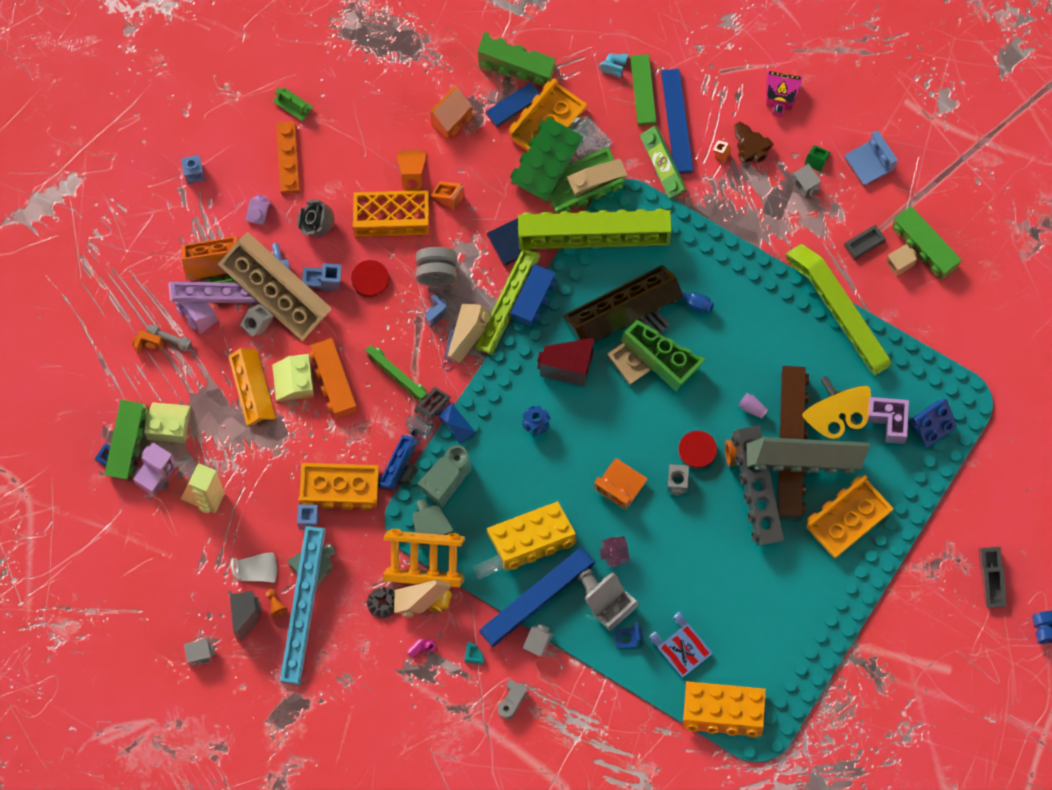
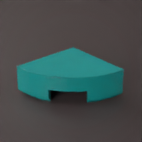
[464,642,484,665]

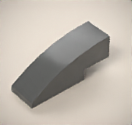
[979,546,1007,608]

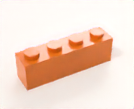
[309,338,357,419]

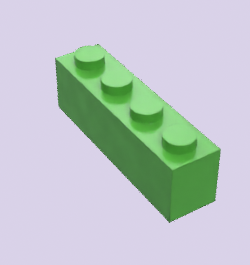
[892,206,961,280]

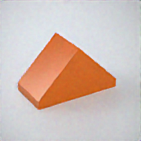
[430,181,464,211]

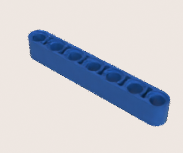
[479,547,596,647]

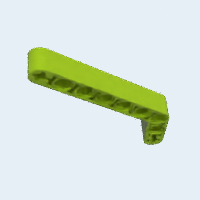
[785,244,892,375]

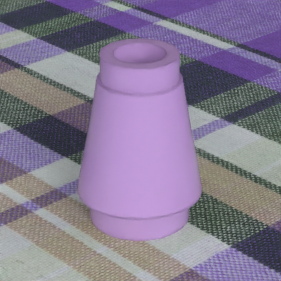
[738,393,768,419]

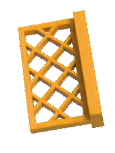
[353,190,429,237]

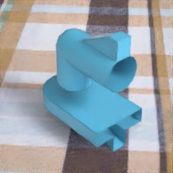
[599,53,629,78]

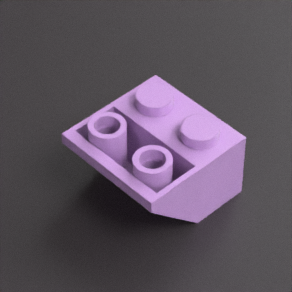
[174,302,218,334]

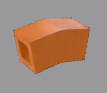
[713,140,731,163]

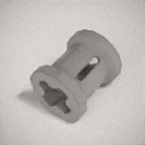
[577,569,599,594]

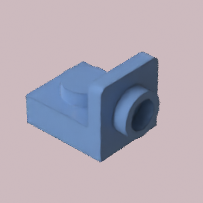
[425,294,448,328]

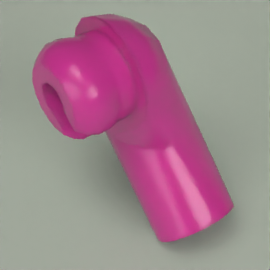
[406,639,436,658]

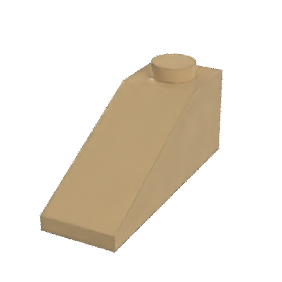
[567,158,628,198]
[448,304,490,364]
[394,580,450,618]

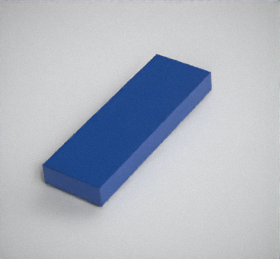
[486,82,540,128]
[378,435,419,490]

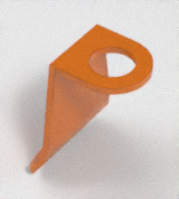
[396,149,426,191]

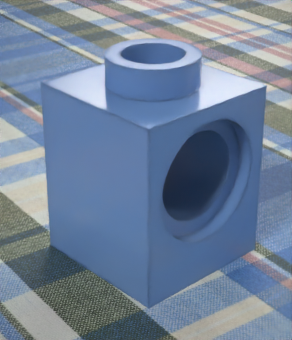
[181,155,205,184]

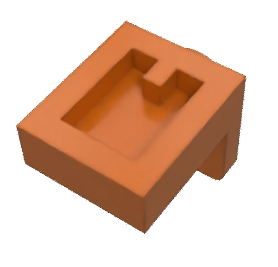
[132,330,164,354]

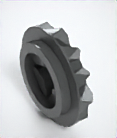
[367,586,395,618]

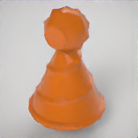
[266,589,288,618]

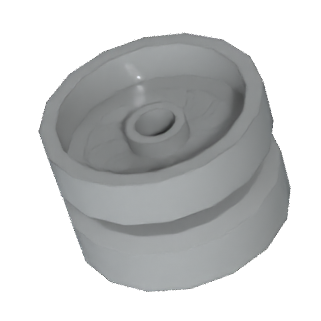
[416,247,457,287]

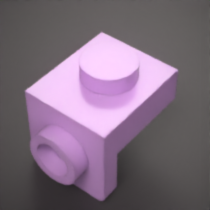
[245,195,272,225]

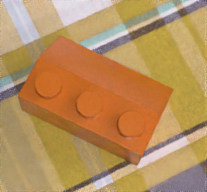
[181,236,238,281]

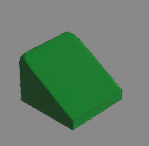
[805,145,831,172]

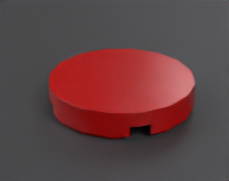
[351,260,389,297]
[678,430,717,469]

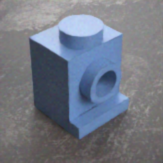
[297,505,319,530]

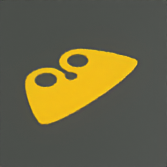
[802,386,871,439]

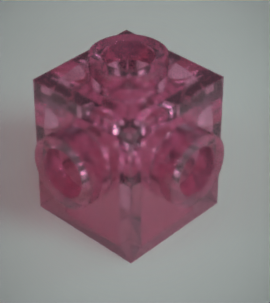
[599,536,630,567]

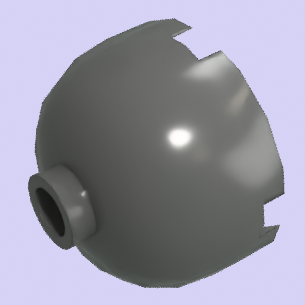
[297,199,334,238]

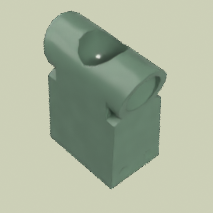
[417,445,472,508]

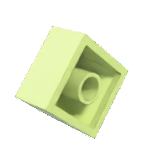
[272,354,314,402]
[144,402,191,443]

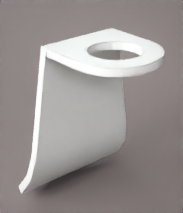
[231,552,277,583]

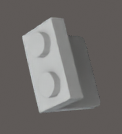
[585,573,639,631]

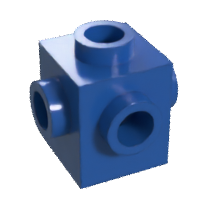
[522,405,551,437]

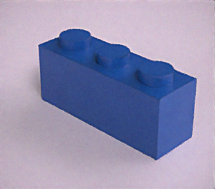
[511,264,557,328]

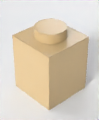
[886,244,917,277]

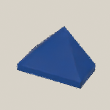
[437,404,476,444]

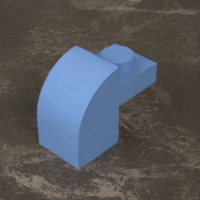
[302,263,341,292]

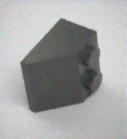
[230,591,262,642]

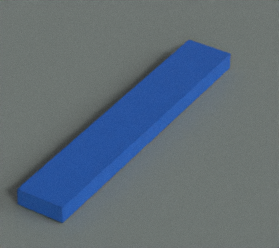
[661,68,693,174]

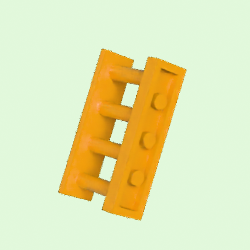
[383,529,465,587]

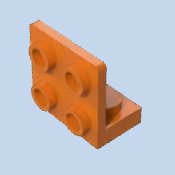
[594,458,647,510]

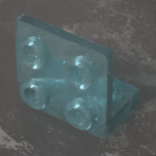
[569,116,612,159]

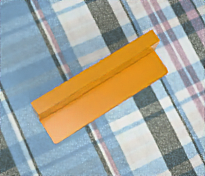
[228,348,276,426]

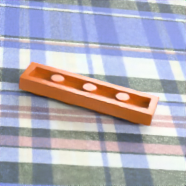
[276,121,300,194]

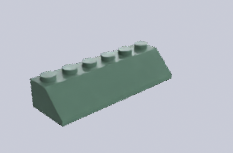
[747,437,870,475]

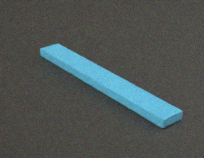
[280,526,326,685]

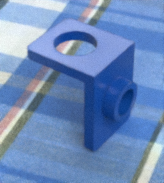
[615,622,643,649]

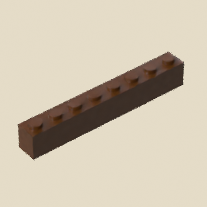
[777,366,809,520]

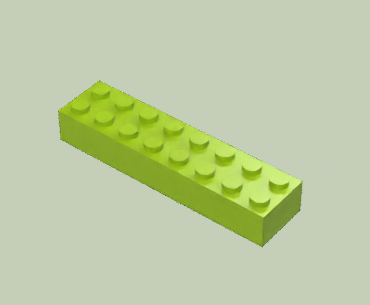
[518,208,671,250]

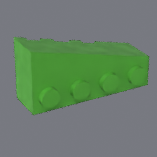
[478,32,556,86]
[620,320,706,391]
[104,399,149,481]

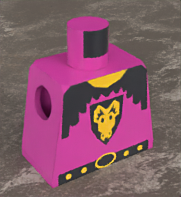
[766,71,803,117]

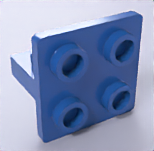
[908,398,957,447]

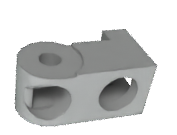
[498,679,528,720]

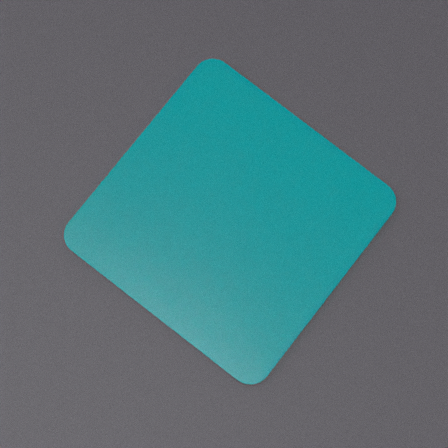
[385,179,993,762]

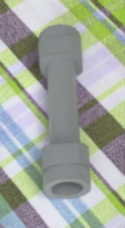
[146,324,192,352]

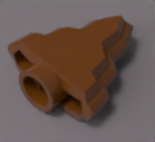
[734,122,774,164]

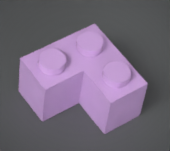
[867,397,909,444]
[133,443,177,497]

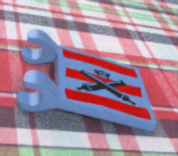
[649,612,713,678]

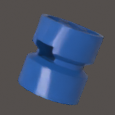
[1032,611,1052,644]

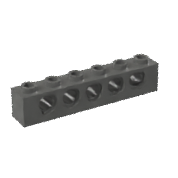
[731,425,784,546]

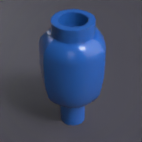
[679,292,714,314]

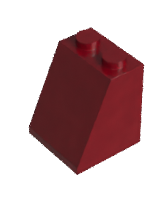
[537,338,594,387]

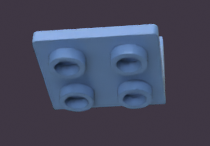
[845,130,898,186]

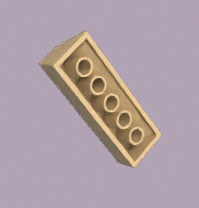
[218,232,332,341]

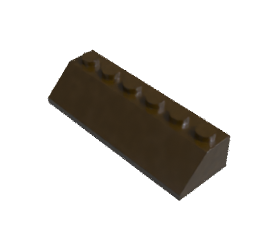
[562,265,683,342]

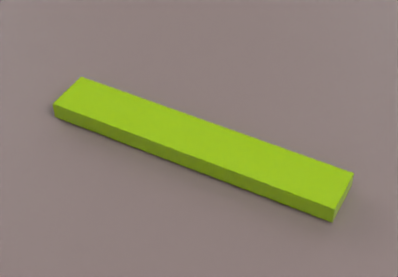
[475,249,541,355]

